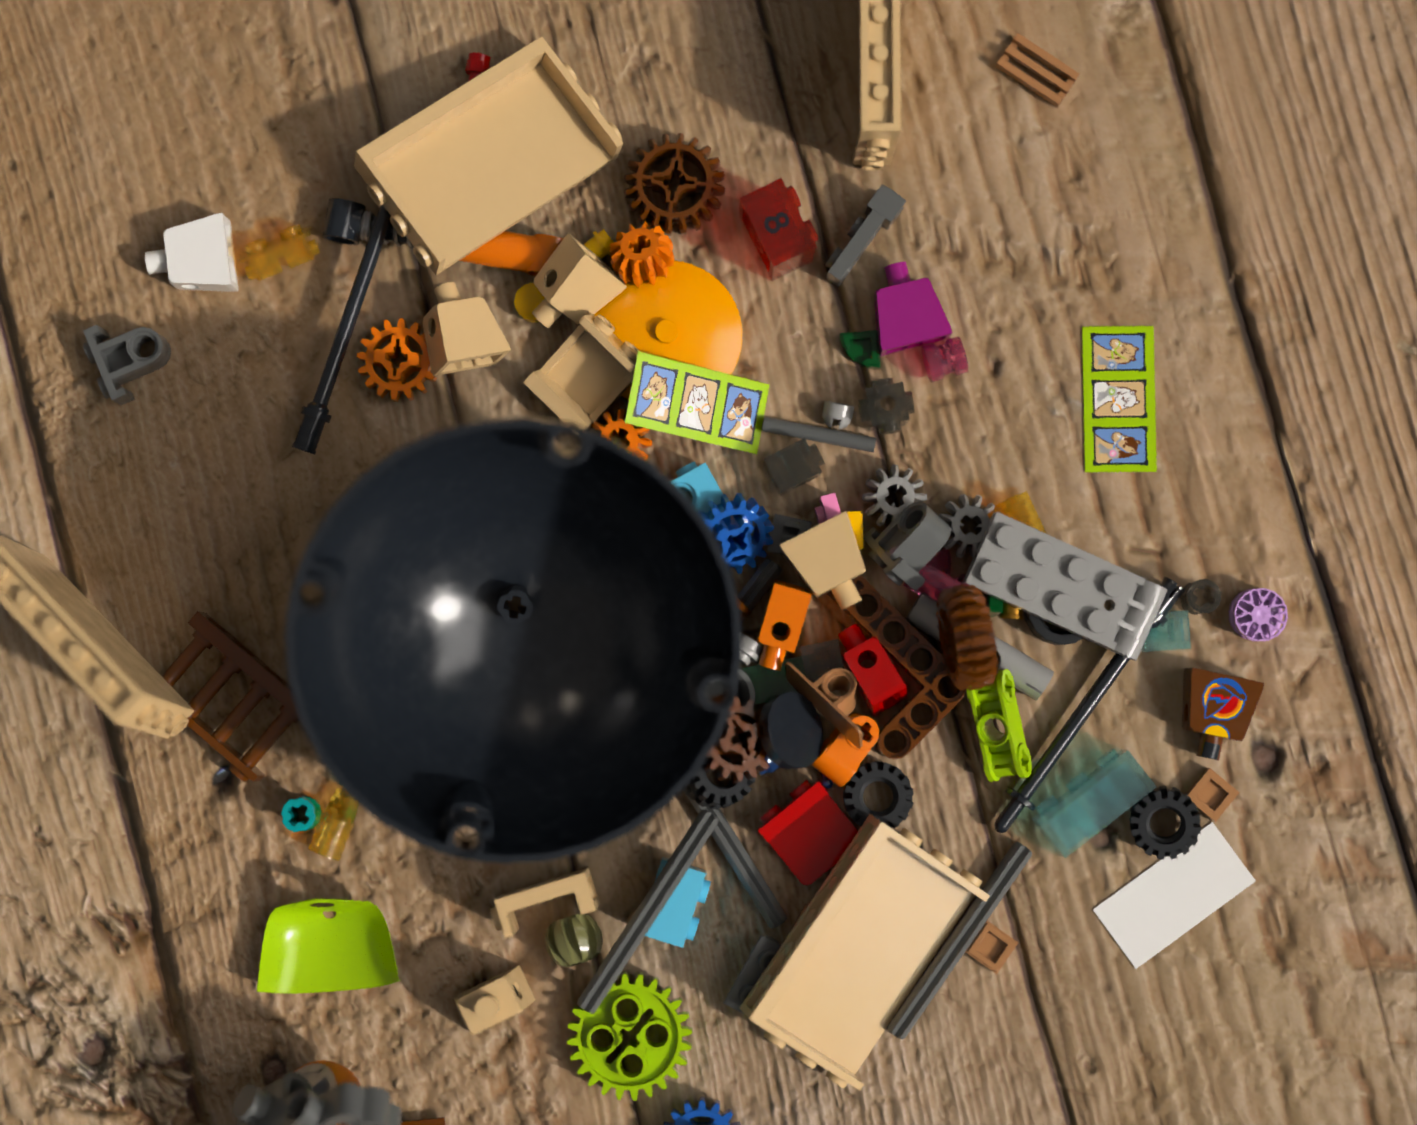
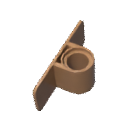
[786,662,862,749]

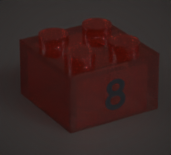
[739,178,818,281]

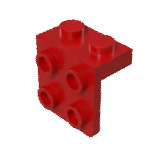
[757,780,858,886]

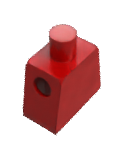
[838,624,907,717]

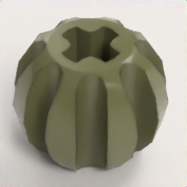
[545,913,603,967]

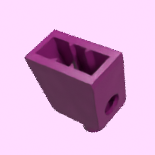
[874,261,953,357]

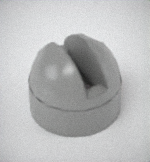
[823,401,855,430]

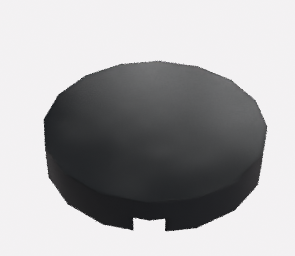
[759,691,823,770]

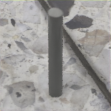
[762,417,876,453]

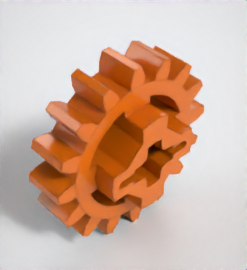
[356,318,437,402]

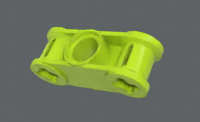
[966,669,1032,782]

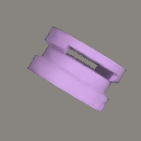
[1228,588,1288,641]

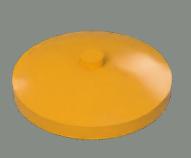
[594,261,742,401]

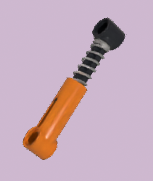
[322,198,564,277]

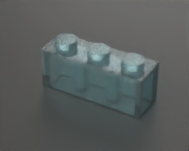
[1031,748,1157,858]

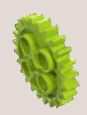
[567,972,693,1101]

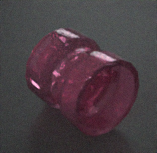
[921,336,969,383]

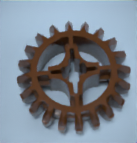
[624,133,725,236]
[936,584,998,691]

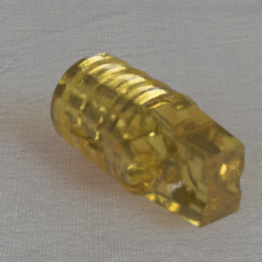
[307,787,359,861]

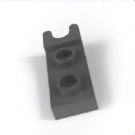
[825,184,906,288]

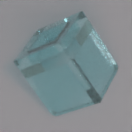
[1140,610,1191,653]

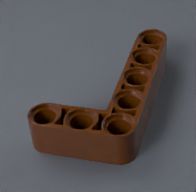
[826,575,966,759]

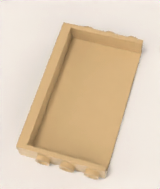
[853,0,901,171]
[354,36,624,275]
[0,535,195,739]
[739,814,990,1091]

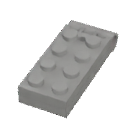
[962,512,1168,661]

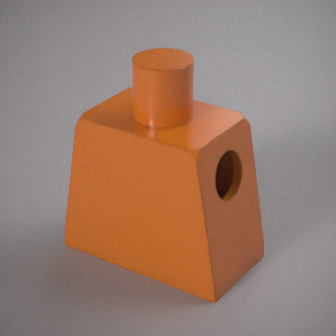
[757,579,812,671]

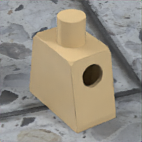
[532,233,627,328]
[422,282,511,376]
[780,511,866,611]
[453,965,536,1035]

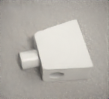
[145,213,239,292]

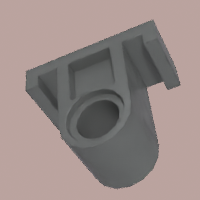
[83,325,171,405]
[863,501,950,591]

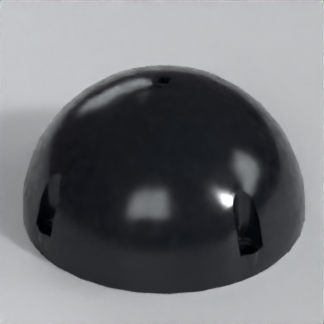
[285,417,742,863]

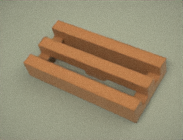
[995,32,1080,108]

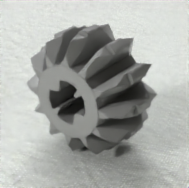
[862,465,927,527]
[938,494,995,559]

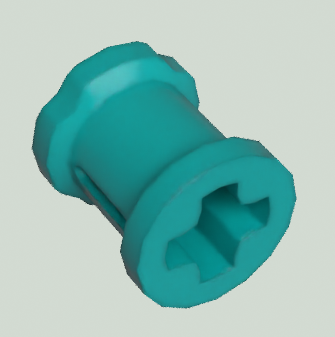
[281,796,322,832]

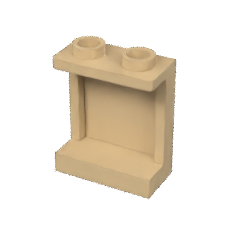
[523,314,639,430]
[490,867,600,938]

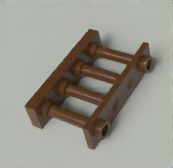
[162,611,300,782]

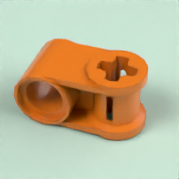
[812,713,879,787]

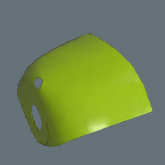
[257,899,400,994]

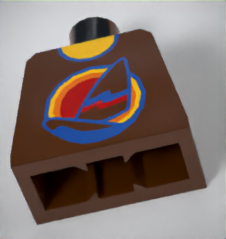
[1182,667,1264,761]

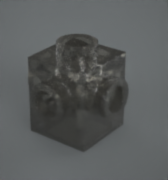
[858,378,915,435]

